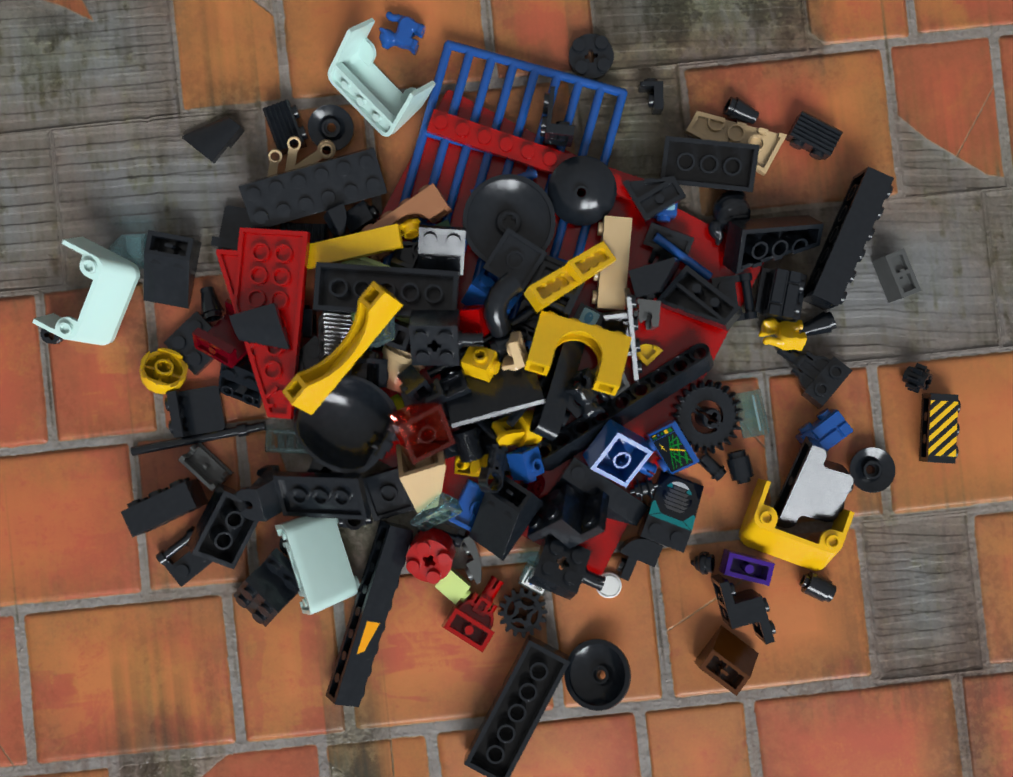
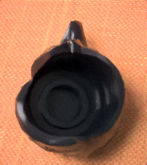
[708,190,751,246]

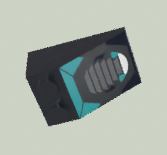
[637,470,704,553]

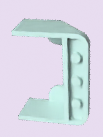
[328,18,436,137]
[32,236,140,345]

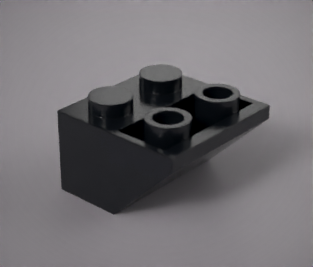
[218,353,263,408]

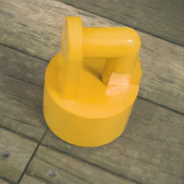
[491,410,542,447]

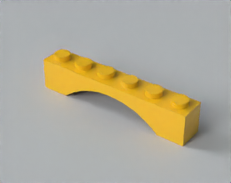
[282,280,403,415]

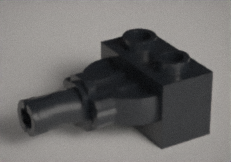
[777,349,853,409]

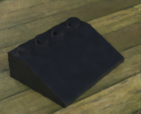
[440,346,545,428]

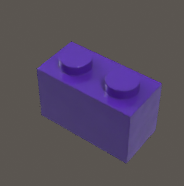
[719,549,775,586]

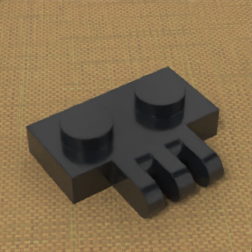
[643,221,695,264]

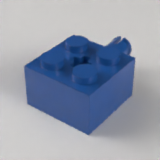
[583,419,657,487]

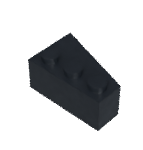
[656,265,743,331]

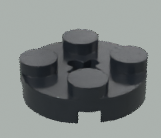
[568,34,614,80]

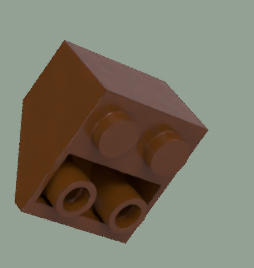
[694,625,759,696]

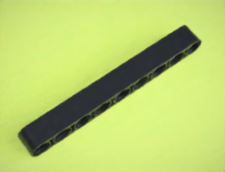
[535,343,714,471]

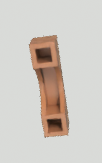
[361,183,453,262]

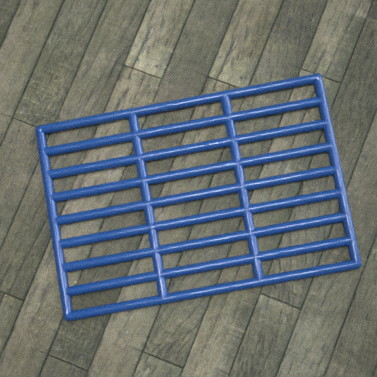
[382,40,628,350]

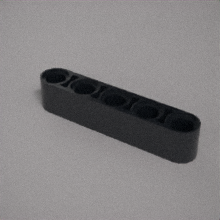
[530,341,585,441]

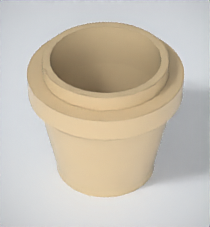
[381,344,425,393]

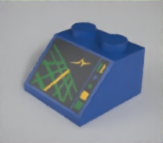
[645,420,700,475]

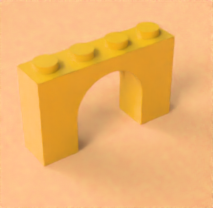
[524,311,632,396]

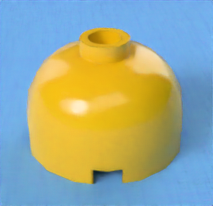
[139,348,188,395]

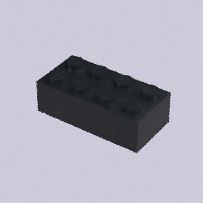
[660,136,760,192]

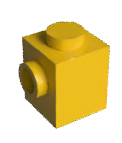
[461,347,500,382]

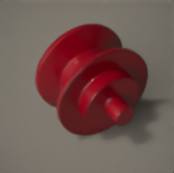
[520,475,545,496]

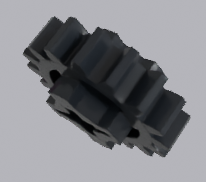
[498,586,548,638]

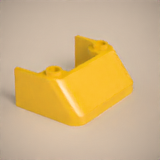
[739,478,855,571]

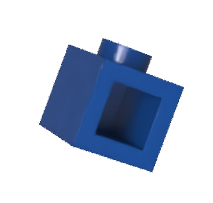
[506,446,545,483]

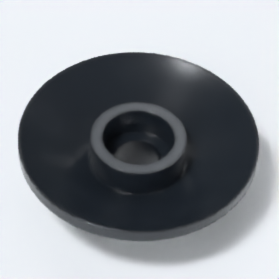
[308,104,354,151]
[849,447,895,493]

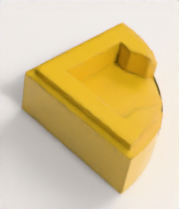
[636,344,663,367]

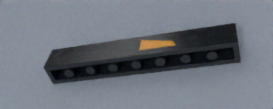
[325,520,414,707]

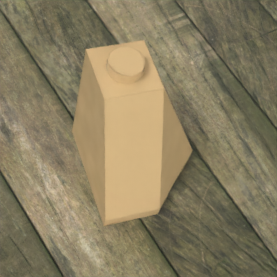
[396,438,446,514]

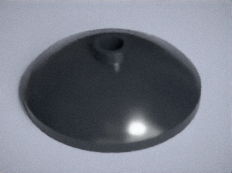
[547,155,617,226]
[564,639,631,711]

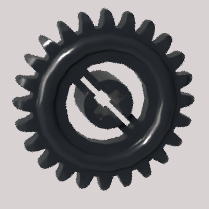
[670,379,744,454]

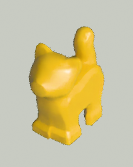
[758,317,807,351]

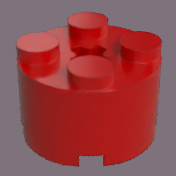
[406,528,456,584]

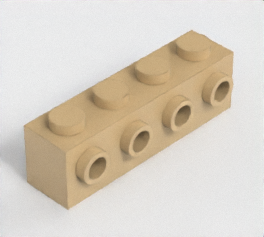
[591,216,632,311]

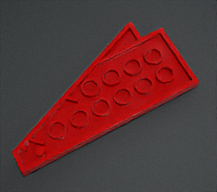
[216,227,310,419]

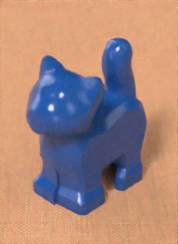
[379,11,426,55]

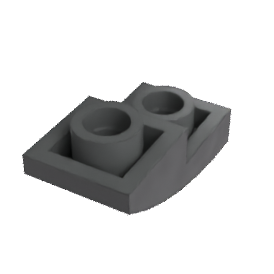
[462,534,482,584]

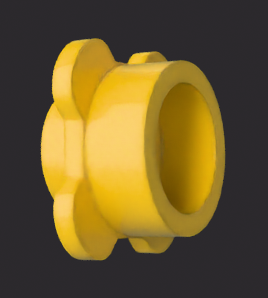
[400,218,420,240]

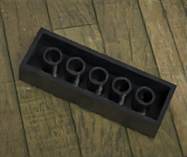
[239,147,387,229]
[803,167,894,310]
[313,262,460,318]
[464,635,570,777]

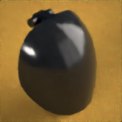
[294,375,398,474]

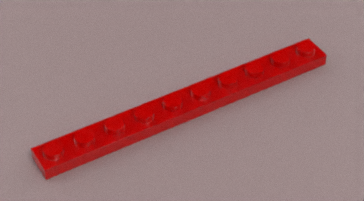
[427,109,644,201]

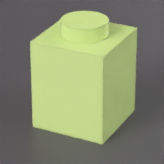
[435,567,471,605]

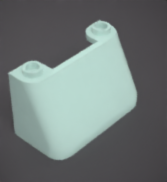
[274,517,360,615]

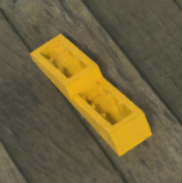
[524,241,617,313]

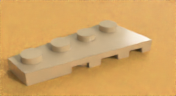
[685,111,787,176]

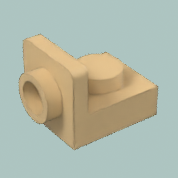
[501,331,528,371]

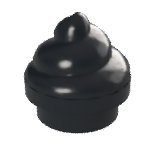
[690,551,715,575]

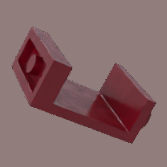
[192,299,247,368]

